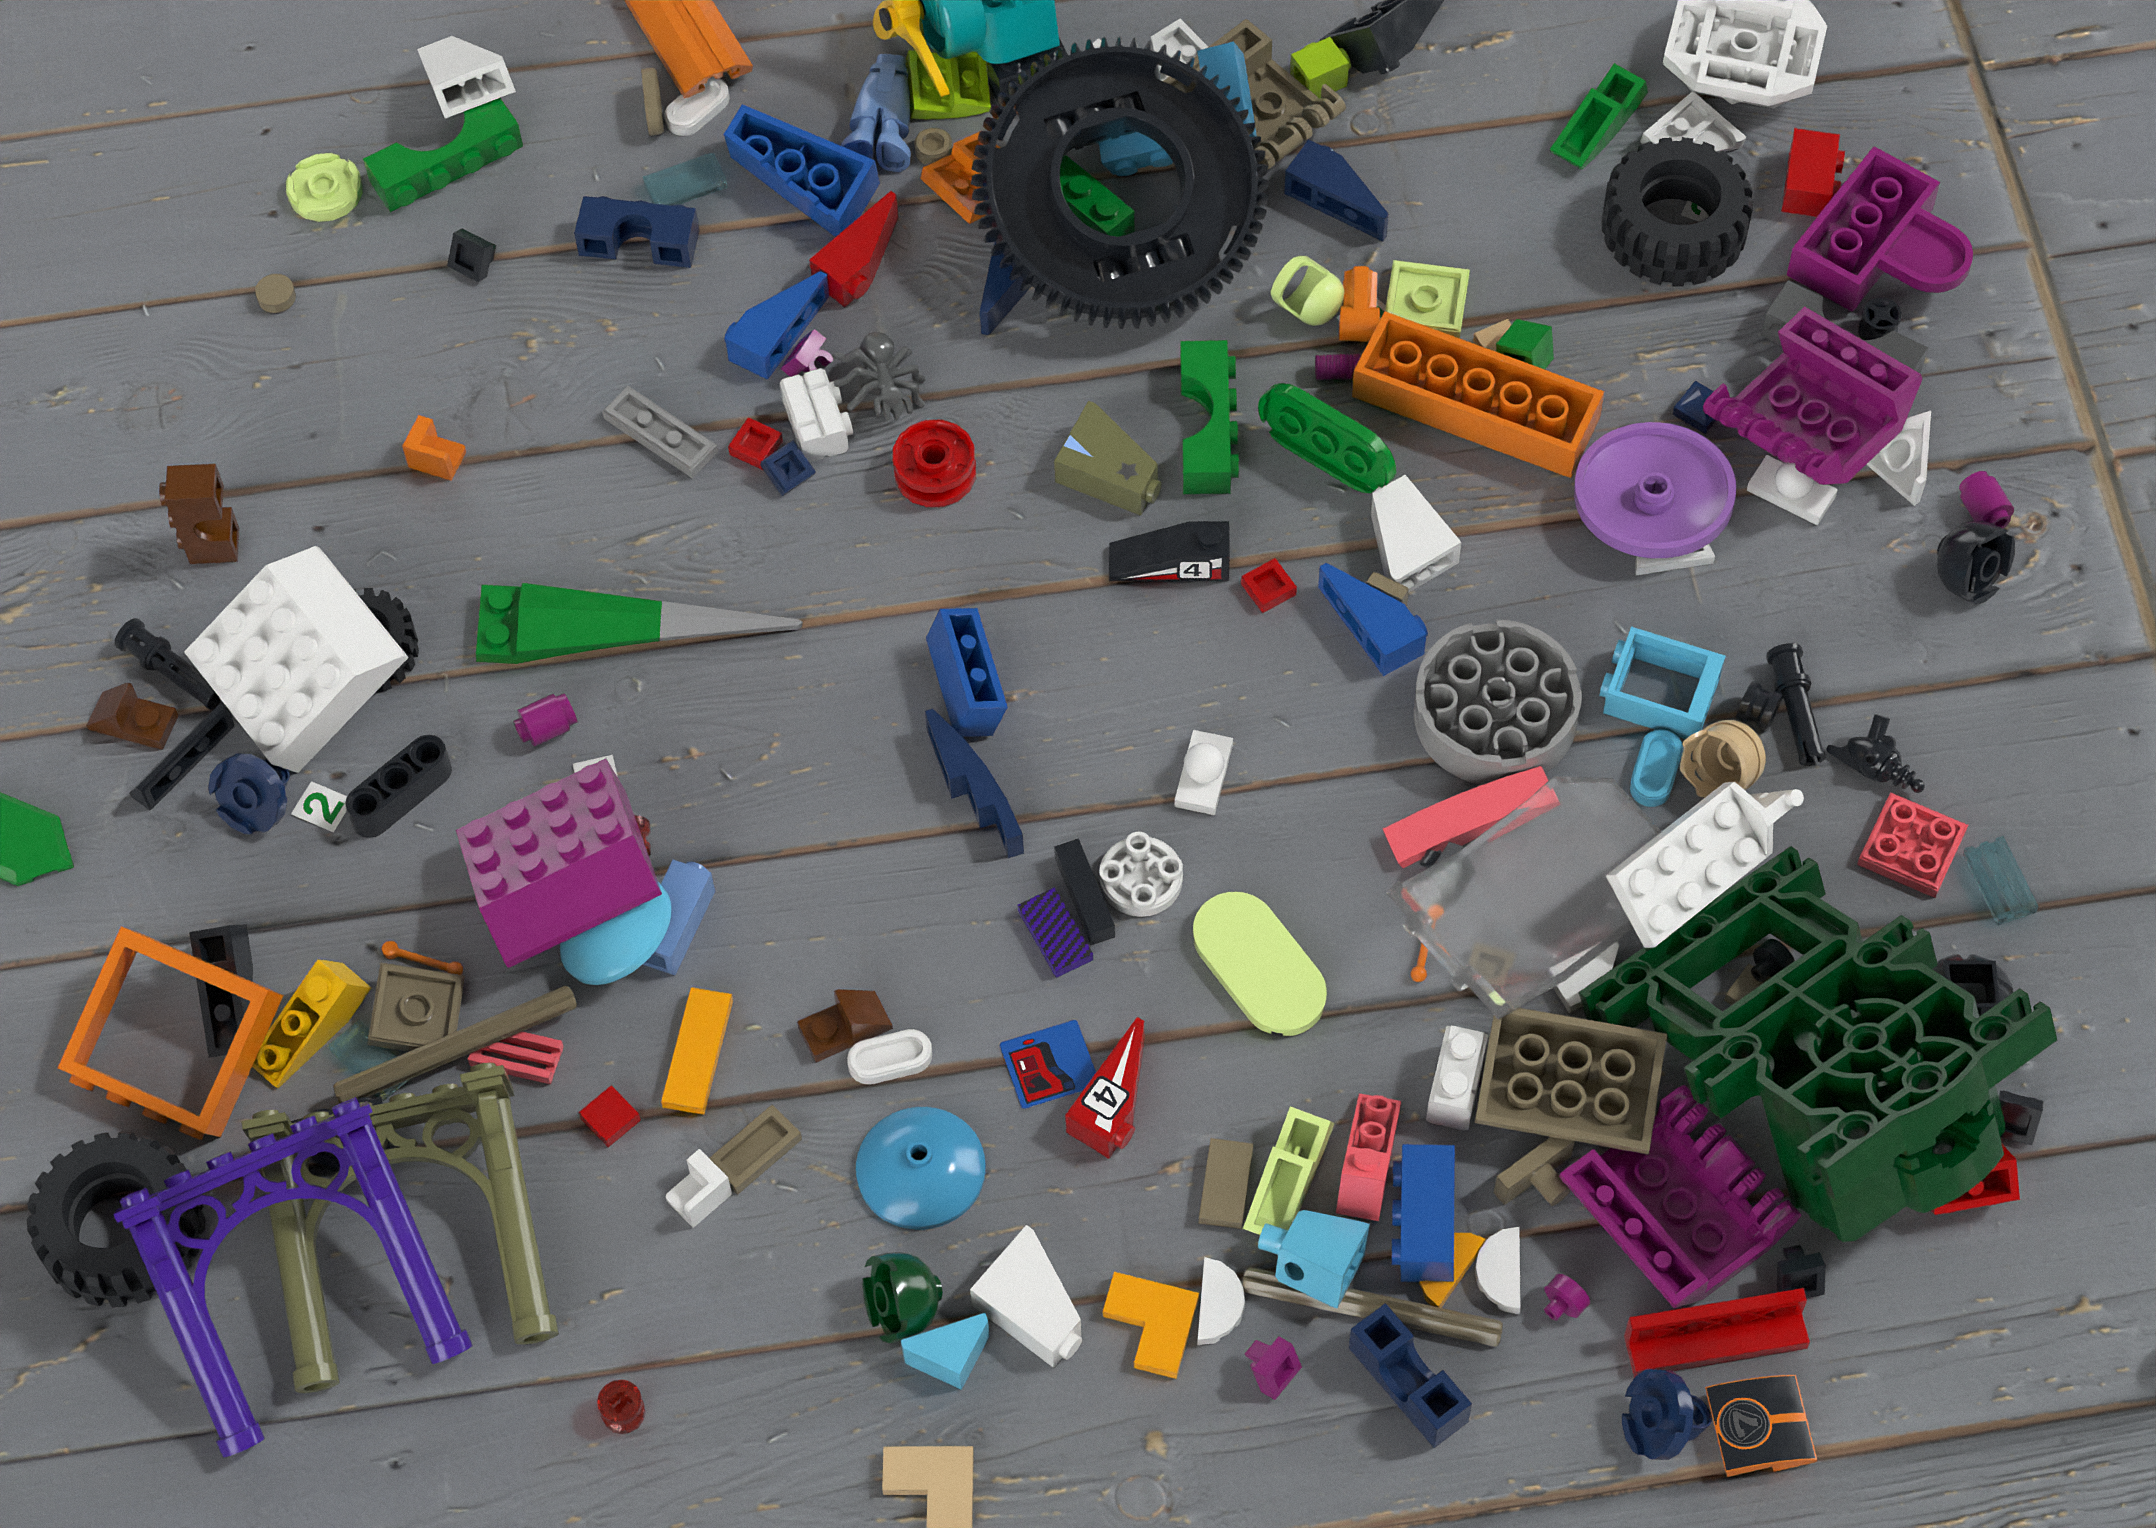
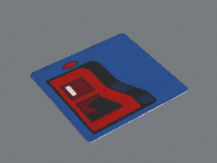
[1000,1020,1096,1109]

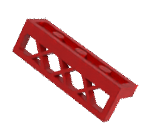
[1624,1288,1810,1378]

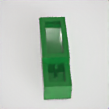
[1550,63,1648,170]

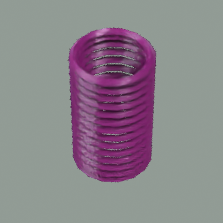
[1315,353,1361,381]

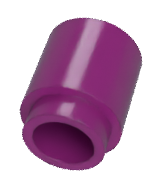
[1959,471,2014,528]
[513,693,578,747]

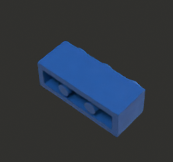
[926,608,1008,737]
[1392,1144,1455,1282]

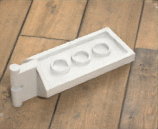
[1606,782,1804,948]

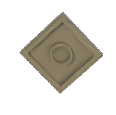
[367,962,465,1052]

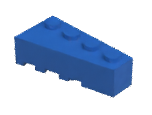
[724,104,880,237]

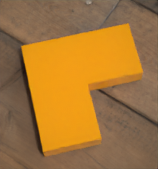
[1103,1272,1199,1379]

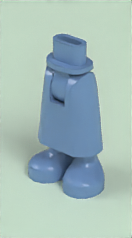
[841,54,911,172]

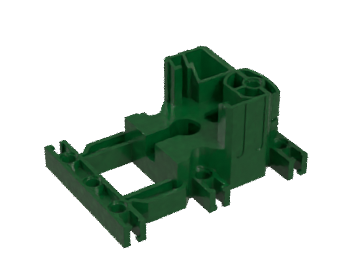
[1578,846,2057,1242]

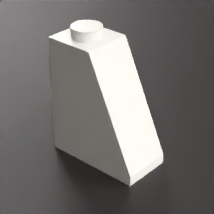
[417,36,516,118]
[1371,475,1461,592]
[970,1225,1082,1368]

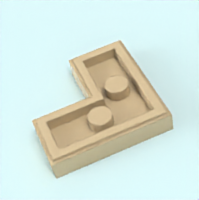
[882,1446,974,1528]

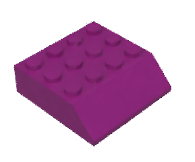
[456,758,662,968]

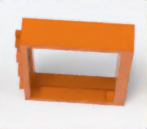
[58,926,284,1140]

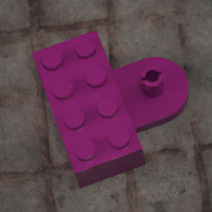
[1786,146,1973,312]

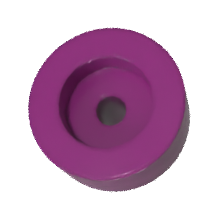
[1544,1274,1590,1321]

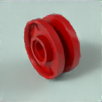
[893,420,976,507]

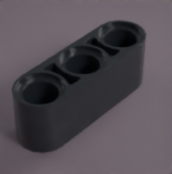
[345,735,452,838]

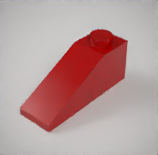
[809,191,899,307]

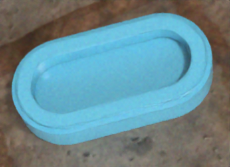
[1630,729,1683,807]

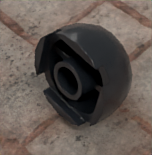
[1937,520,2015,604]

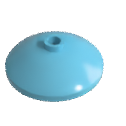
[560,882,672,985]

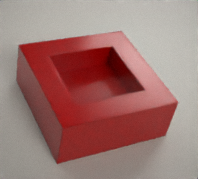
[728,417,783,470]
[1241,558,1297,613]
[579,1085,641,1148]

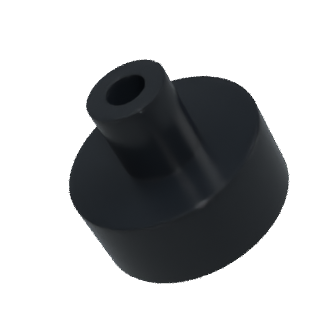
[1751,939,1795,982]

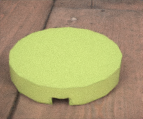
[286,153,363,222]

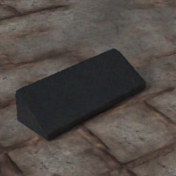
[129,702,234,810]

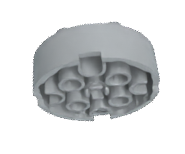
[1414,619,1582,785]

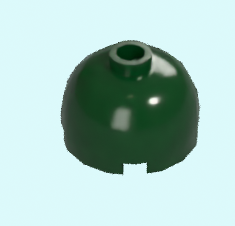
[862,1252,943,1343]

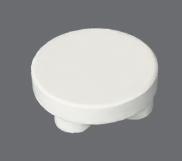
[1099,832,1183,917]

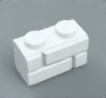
[780,368,853,462]
[1426,1025,1489,1131]

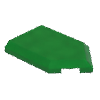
[0,792,74,886]

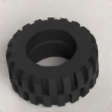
[1601,137,1754,287]
[26,1131,205,1308]

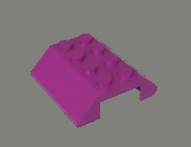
[1703,307,1923,485]
[1559,1085,1801,1308]

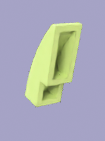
[1243,1106,1335,1235]

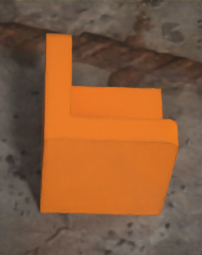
[402,415,466,481]

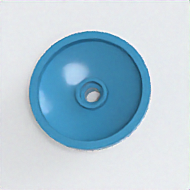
[856,1107,986,1230]

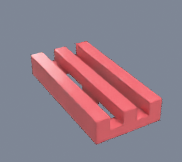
[468,1031,564,1085]

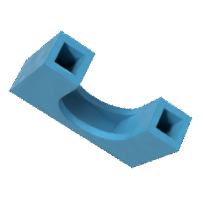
[1099,41,1257,176]

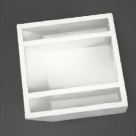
[184,546,409,773]

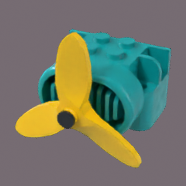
[873,0,1060,97]

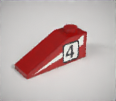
[1065,1017,1145,1159]

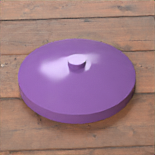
[1574,422,1736,558]

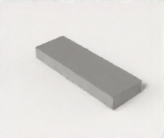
[602,386,718,479]

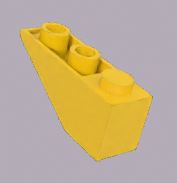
[252,959,372,1088]

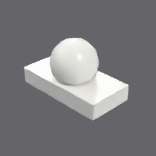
[1747,455,1838,526]
[1175,730,1233,815]

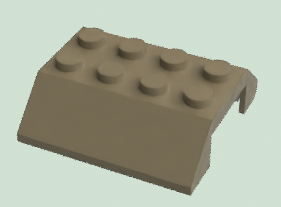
[1163,19,1346,169]

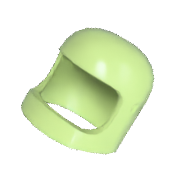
[1271,256,1345,326]

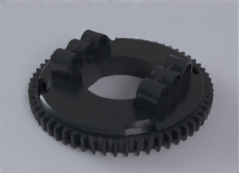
[971,36,1269,329]

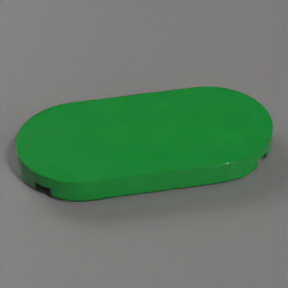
[1258,383,1396,494]

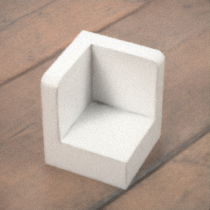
[666,1149,732,1228]

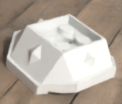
[1663,0,1827,109]

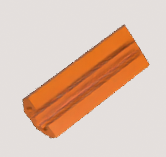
[624,0,753,98]

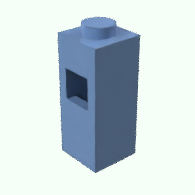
[642,860,715,976]

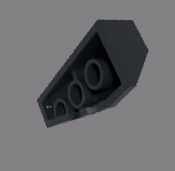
[1320,0,1444,75]

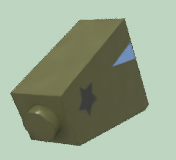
[1054,400,1162,516]

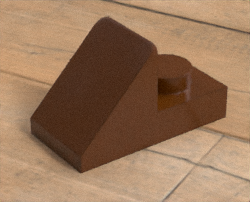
[86,683,179,750]
[797,989,893,1063]

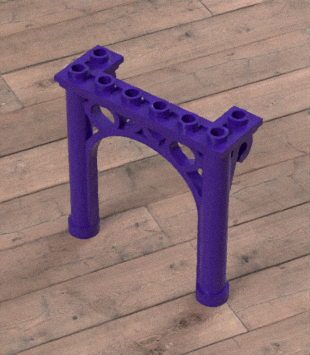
[114,1097,473,1458]

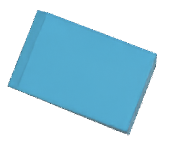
[901,1313,990,1390]

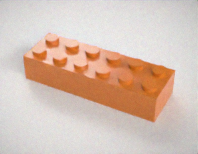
[1352,311,1605,478]

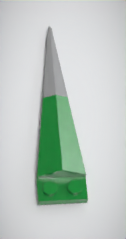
[476,583,803,664]

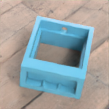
[1599,627,1726,739]

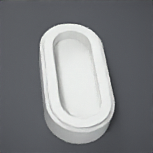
[664,77,730,136]
[847,1029,932,1085]

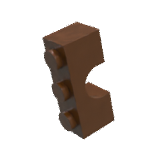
[159,463,240,564]

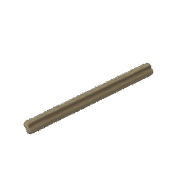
[333,986,577,1103]
[1242,1267,1503,1346]

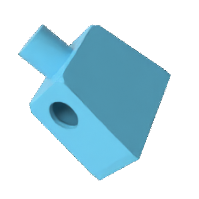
[1258,1210,1370,1308]

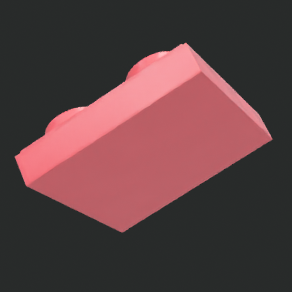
[1857,792,1968,898]

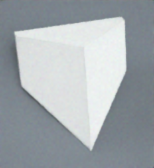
[1866,411,1931,506]

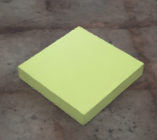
[1385,260,1470,338]

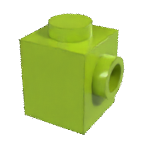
[1290,37,1351,98]

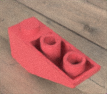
[1336,1093,1401,1221]

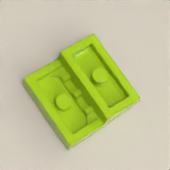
[906,50,991,119]

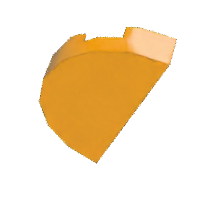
[1419,1233,1486,1308]

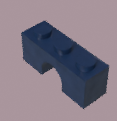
[574,196,700,268]
[1349,1303,1472,1448]

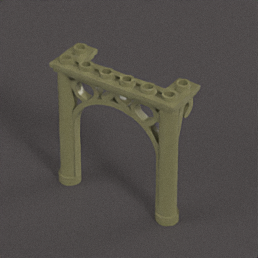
[241,1063,559,1393]

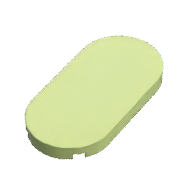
[1193,892,1327,1036]

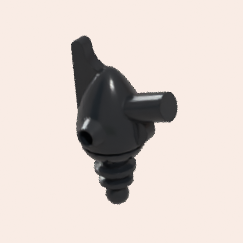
[1826,714,1925,793]

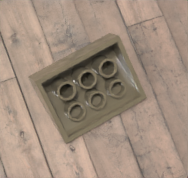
[1475,1004,1667,1154]

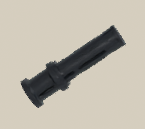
[115,618,222,710]
[1766,643,1826,766]

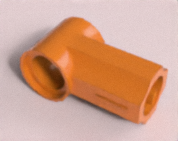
[1339,266,1380,342]

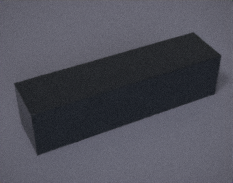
[1054,838,1115,945]

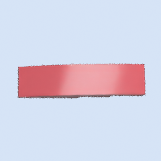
[1383,766,1559,868]

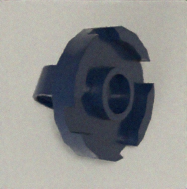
[208,753,290,834]
[1622,1369,1712,1460]

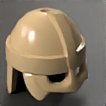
[1680,720,1766,798]

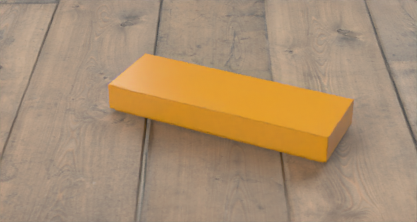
[661,987,733,1115]

